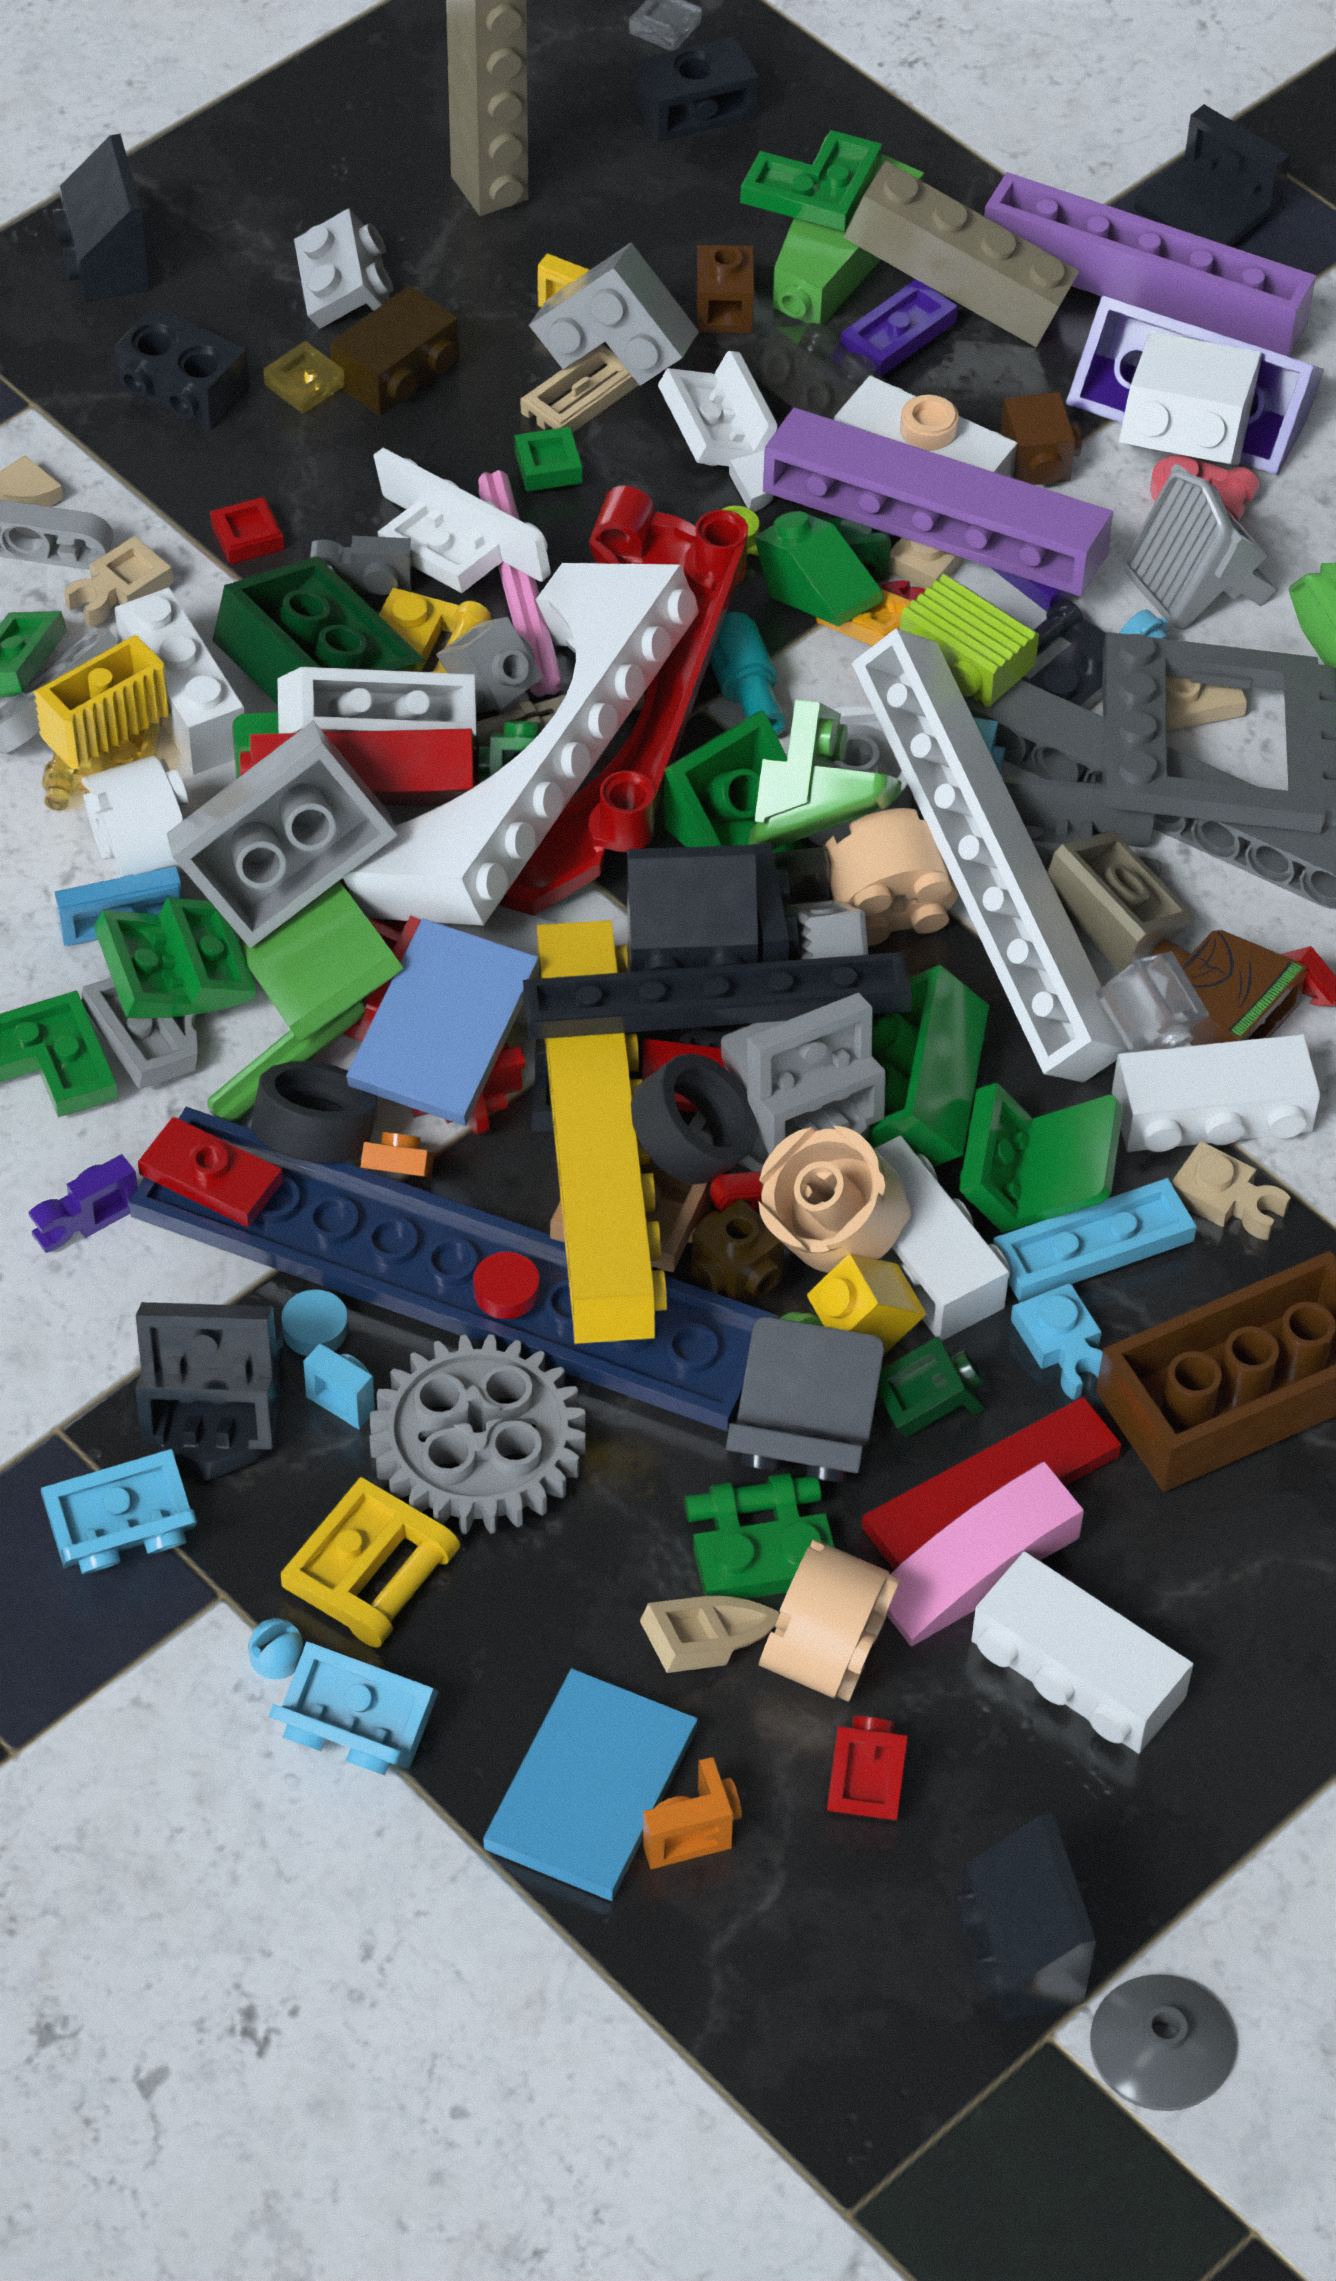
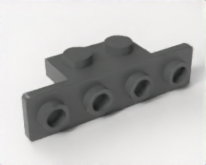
[911,776,1155,872]

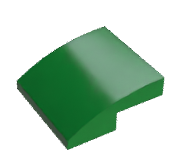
[94,897,257,1018]

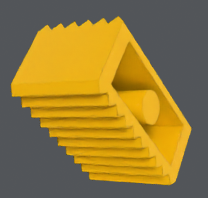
[33,635,170,769]

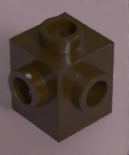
[691,1199,785,1306]

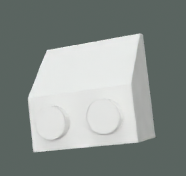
[1119,331,1263,466]

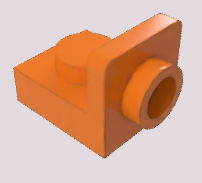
[643,1757,742,1869]

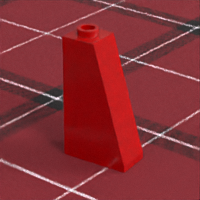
[240,728,480,806]

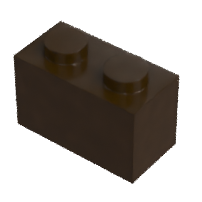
[330,285,459,416]

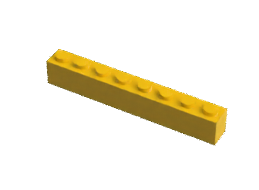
[537,920,667,1344]

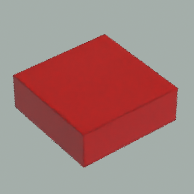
[210,496,284,565]

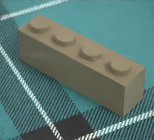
[843,160,1079,347]

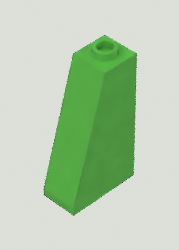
[773,135,924,329]

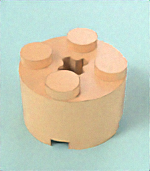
[821,808,959,946]
[758,1125,911,1273]
[759,1539,901,1702]

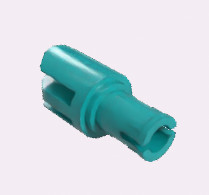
[709,611,787,735]

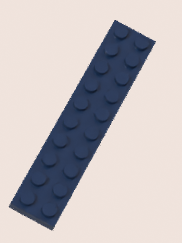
[129,1106,778,1432]

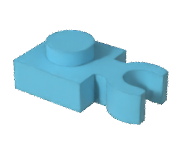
[1011,1283,1103,1400]

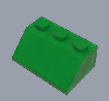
[865,965,989,1167]

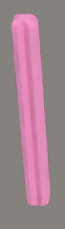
[478,470,562,697]

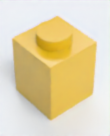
[807,1253,927,1354]

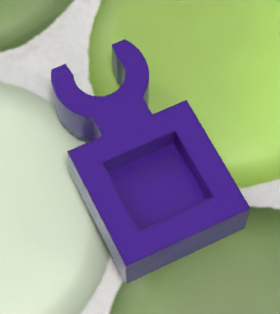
[28,1154,138,1253]

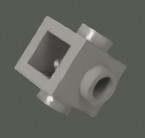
[436,617,543,715]

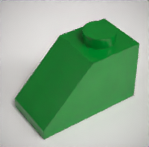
[754,511,884,627]

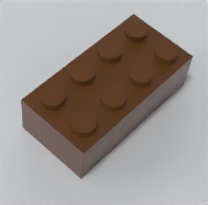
[1096,1250,1336,1493]

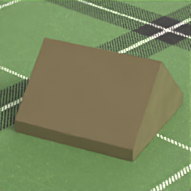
[1047,831,1196,977]

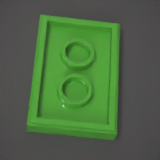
[238,880,404,1042]

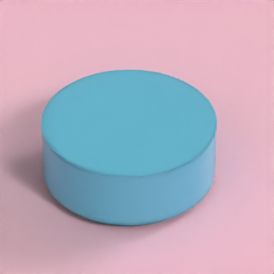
[282,1290,348,1356]

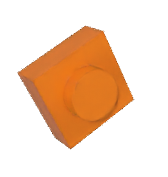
[360,1132,435,1178]

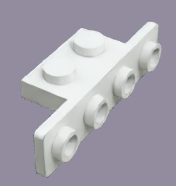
[374,448,551,593]

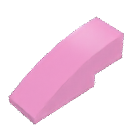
[887,1462,1084,1647]

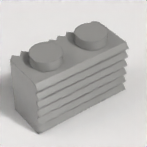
[783,900,868,960]

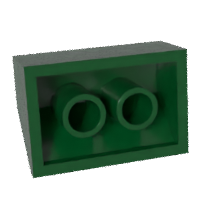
[212,556,425,706]

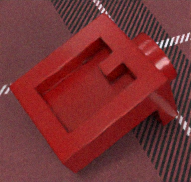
[827,1716,907,1821]

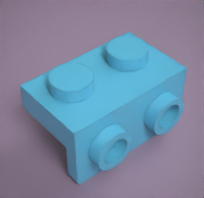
[41,1449,197,1574]
[268,1641,439,1775]

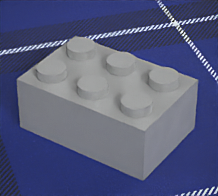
[167,720,398,948]

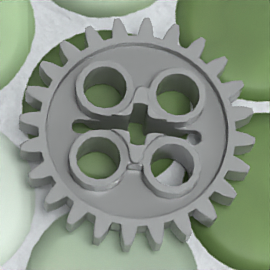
[369,1334,586,1534]

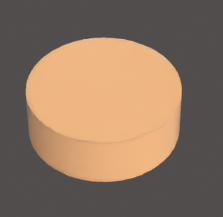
[900,395,959,450]

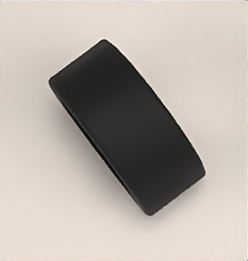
[631,1053,757,1185]
[251,1061,378,1163]

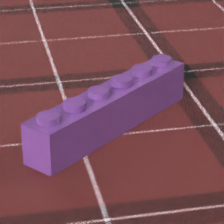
[984,172,1316,357]
[763,407,1113,597]

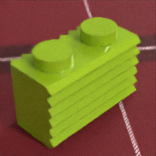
[899,574,1039,707]

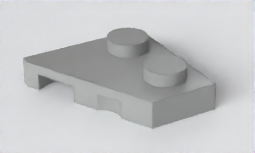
[81,977,198,1090]

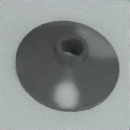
[1090,1975,1235,2111]

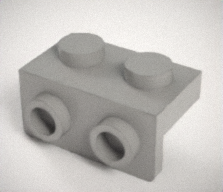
[294,208,393,329]

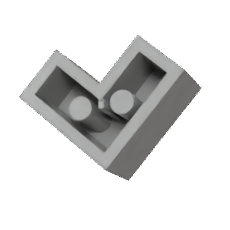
[529,243,699,386]

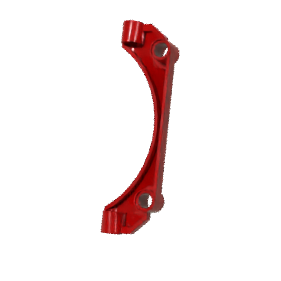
[498,486,748,916]

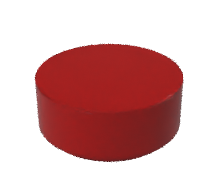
[473,1252,539,1319]

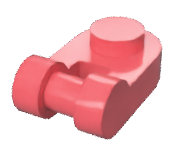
[1150,455,1260,522]

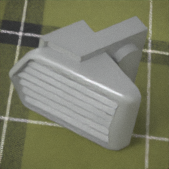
[1124,463,1277,629]
[721,993,885,1155]

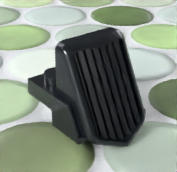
[135,1302,283,1481]

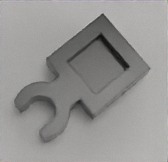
[310,536,413,595]

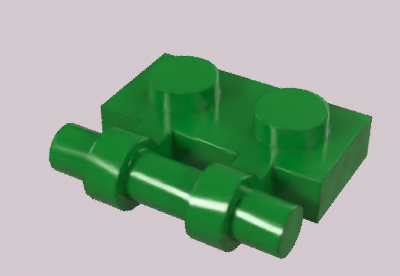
[684,1473,834,1599]

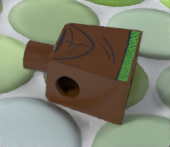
[1146,930,1307,1046]

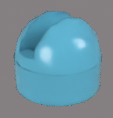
[248,1618,304,1679]

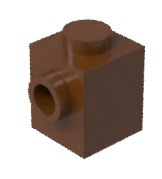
[696,245,754,333]
[1000,392,1082,485]

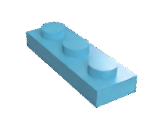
[993,1178,1197,1302]

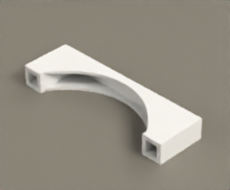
[343,563,700,926]

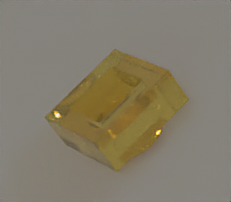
[264,341,344,414]

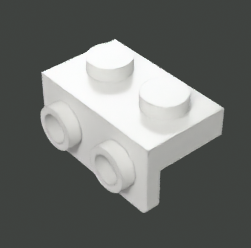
[658,351,777,466]

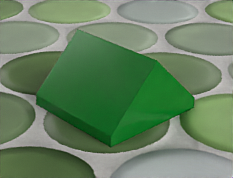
[664,710,788,847]

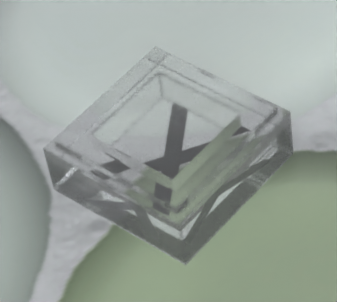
[629,0,702,51]

